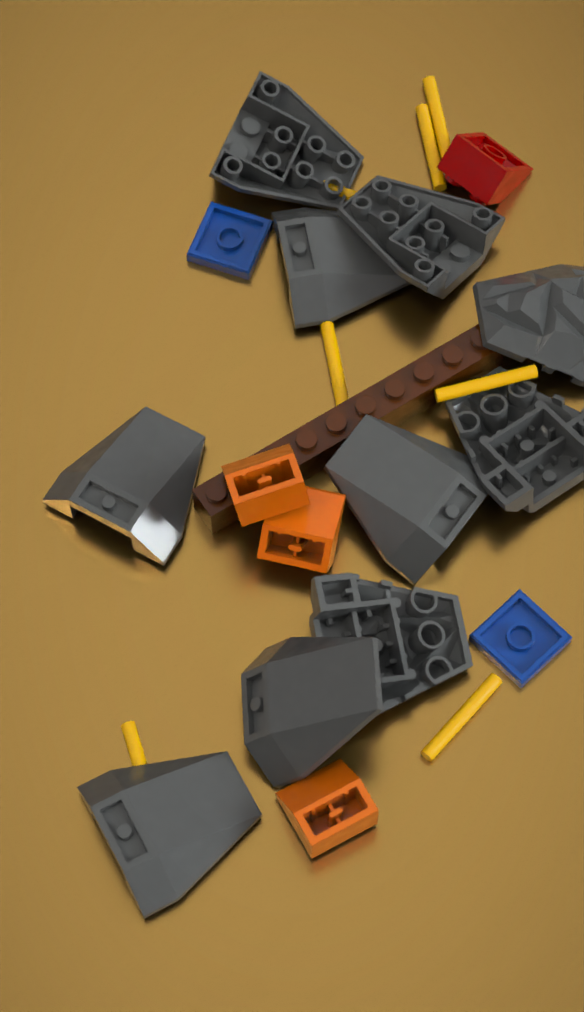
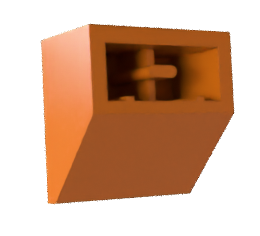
[221,444,310,527]
[257,486,346,574]
[275,758,379,859]

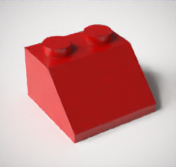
[436,132,533,206]

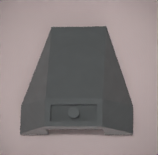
[209,71,364,211]
[337,175,505,299]
[271,207,411,329]
[42,407,206,566]
[323,414,488,585]
[241,637,383,788]
[77,751,262,918]

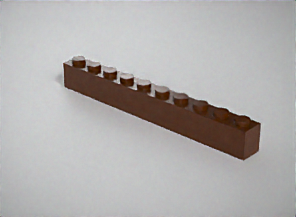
[192,324,503,534]

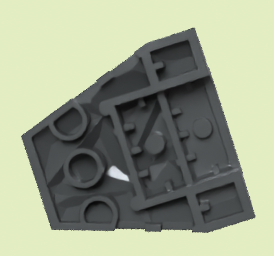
[472,264,584,386]
[445,366,584,513]
[309,573,473,715]

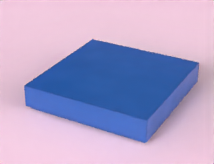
[187,202,273,280]
[469,589,572,689]

